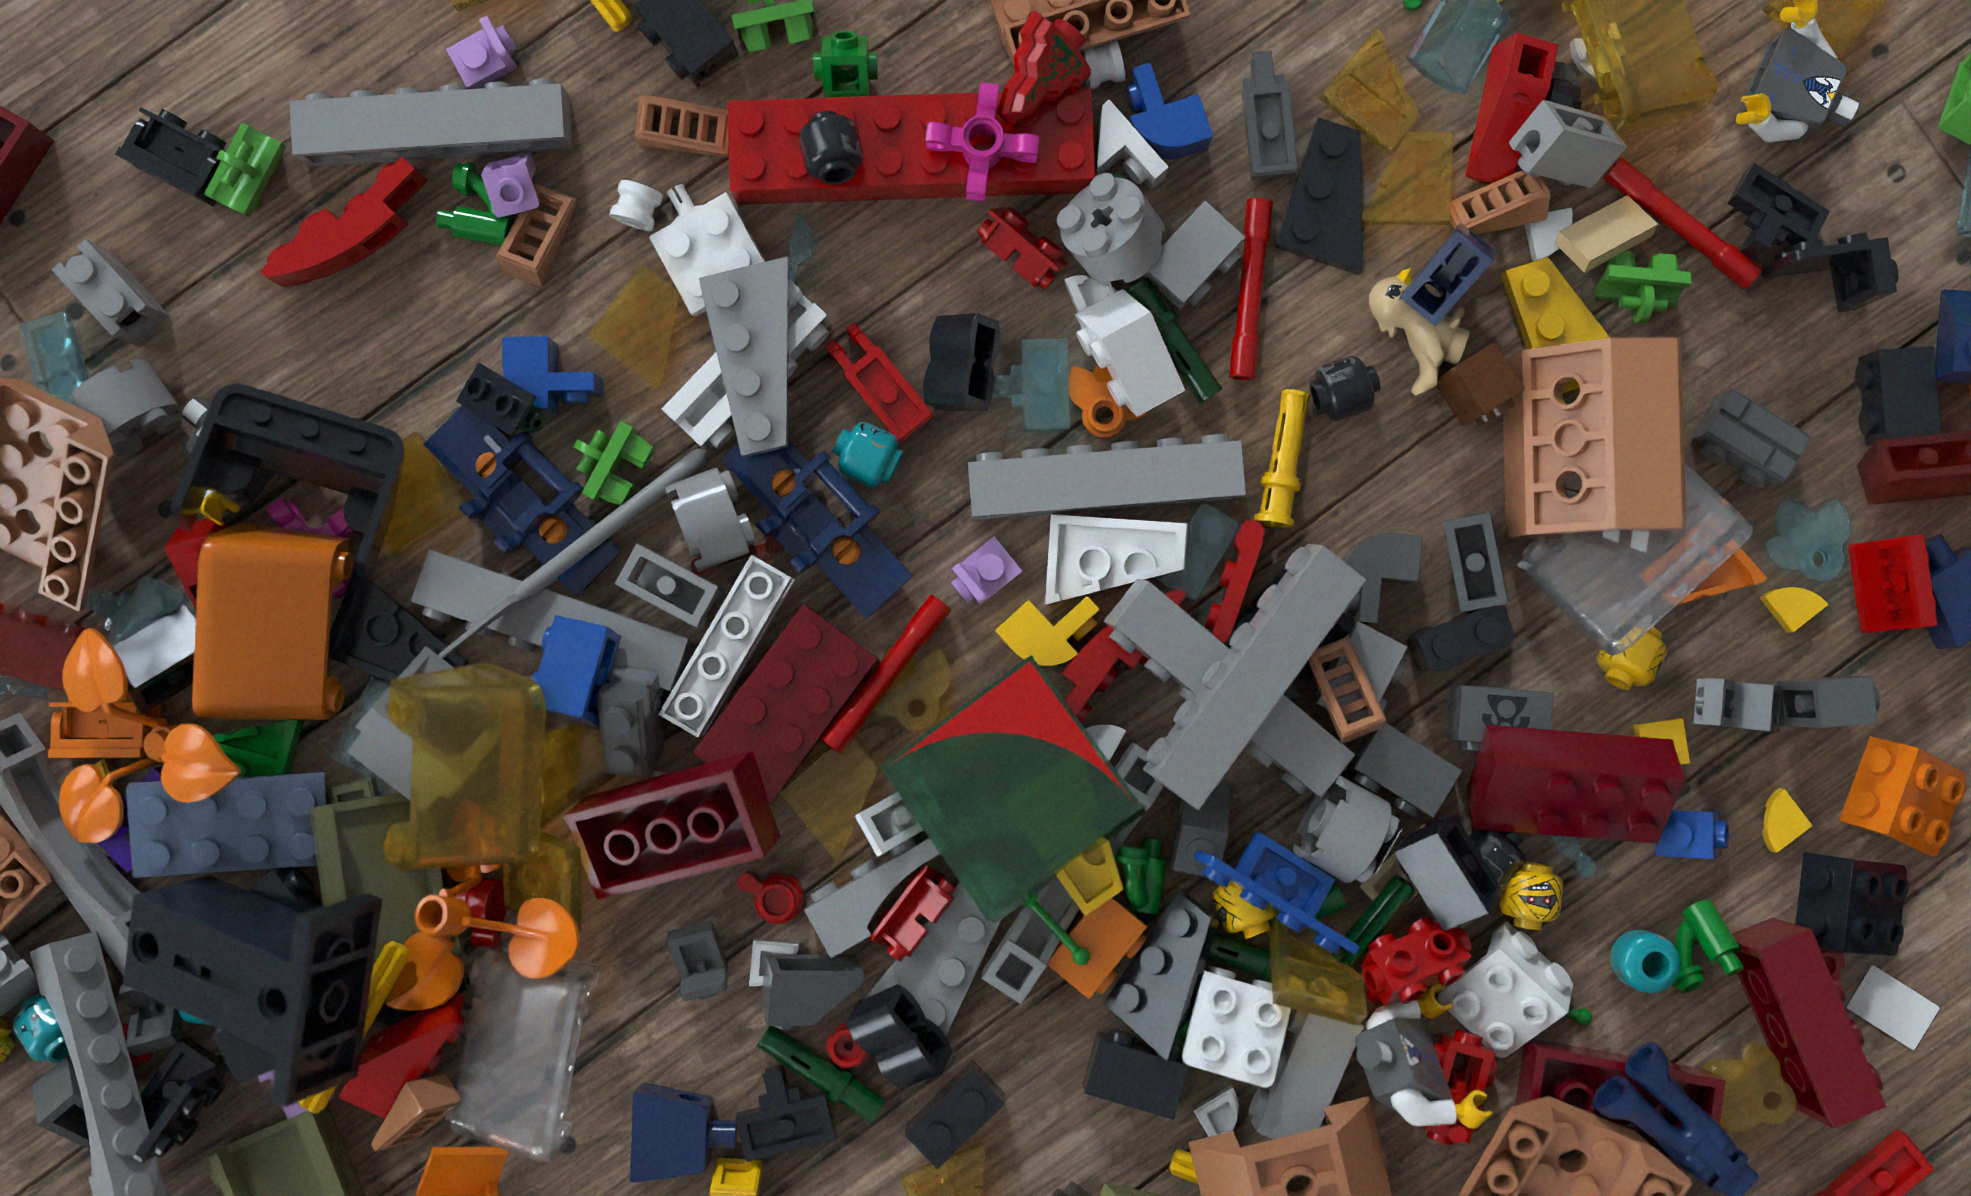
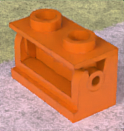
[48,695,161,758]
[1047,897,1147,999]

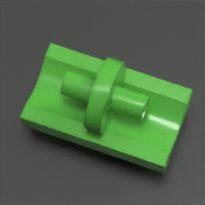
[731,0,815,52]
[204,123,287,217]
[1594,250,1691,324]
[573,421,656,505]

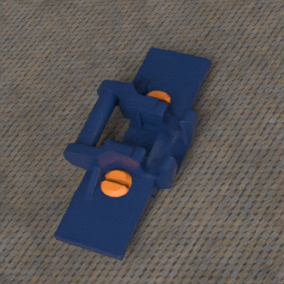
[423,405,622,597]
[721,439,913,619]

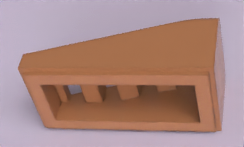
[635,95,729,157]
[1445,171,1550,235]
[496,183,577,287]
[1308,636,1387,743]
[371,1074,460,1151]

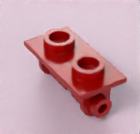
[977,206,1069,290]
[869,865,957,962]

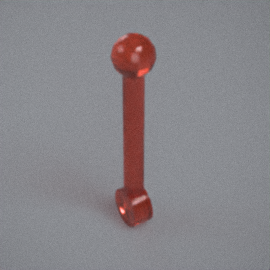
[690,536,782,575]

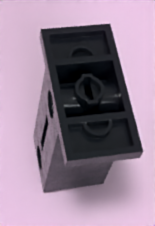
[123,875,383,1107]

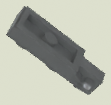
[1242,50,1298,180]

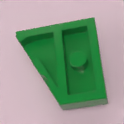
[212,720,304,777]

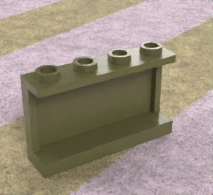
[309,793,461,966]
[209,1103,366,1196]

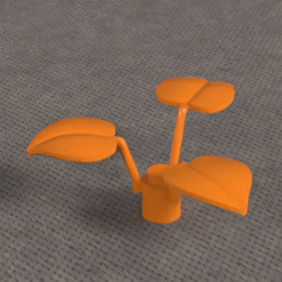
[59,628,241,843]
[386,797,580,1011]

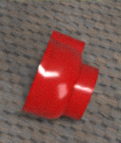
[737,871,805,924]
[455,879,509,949]

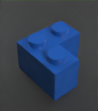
[528,615,621,730]

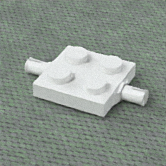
[649,184,766,317]

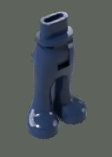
[1592,1042,1758,1196]

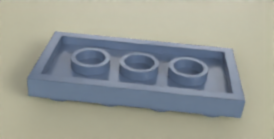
[126,772,328,878]

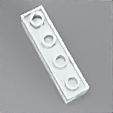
[662,279,831,452]
[658,555,797,738]

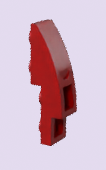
[260,157,428,287]
[1060,589,1186,727]

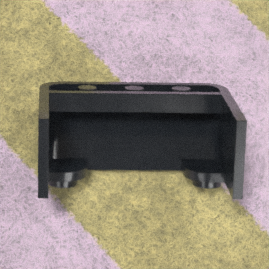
[170,383,405,584]

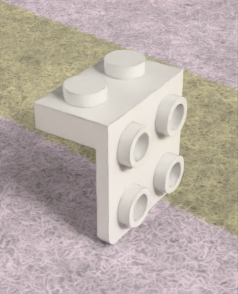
[1438,921,1573,1058]
[1182,967,1294,1087]

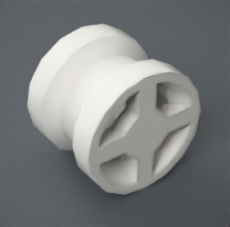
[1079,41,1125,90]
[609,180,663,231]

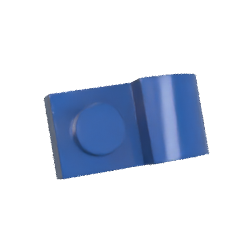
[1126,63,1213,159]
[502,336,603,415]

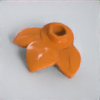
[1067,364,1148,438]

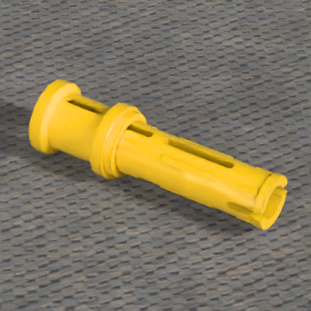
[1254,389,1310,529]

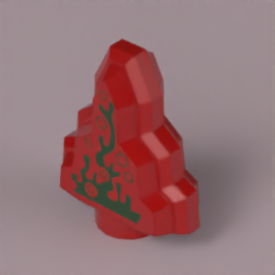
[997,11,1091,125]

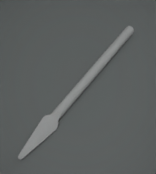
[438,448,707,659]

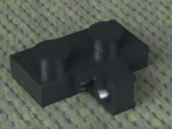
[1727,163,1830,261]
[735,1064,837,1162]

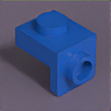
[1656,810,1729,859]

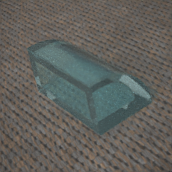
[1406,0,1510,94]

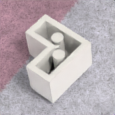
[1075,289,1185,417]

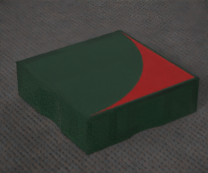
[880,655,1147,923]

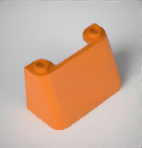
[192,522,353,720]

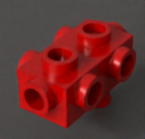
[1361,917,1472,1006]
[1422,1029,1497,1145]

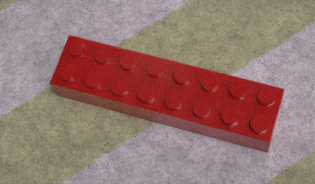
[727,89,1095,205]

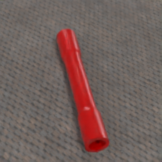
[1603,157,1763,290]
[1229,198,1273,381]
[819,594,951,755]

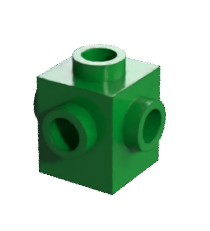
[813,31,878,98]

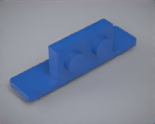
[1193,831,1360,955]

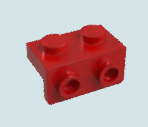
[1848,534,1938,633]

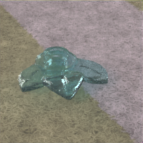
[1764,499,1851,581]

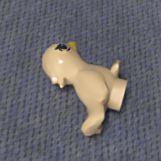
[1369,268,1470,397]

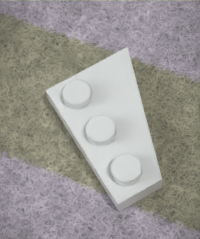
[1045,514,1189,605]

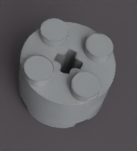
[1057,173,1165,285]
[65,358,182,460]
[665,467,755,572]
[1293,775,1399,883]

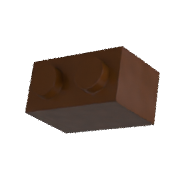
[1436,342,1525,426]

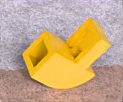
[995,596,1100,666]

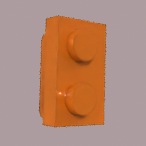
[1839,736,1966,857]

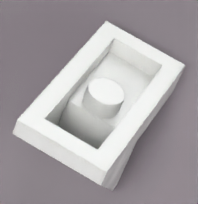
[1095,100,1169,190]
[855,778,945,857]

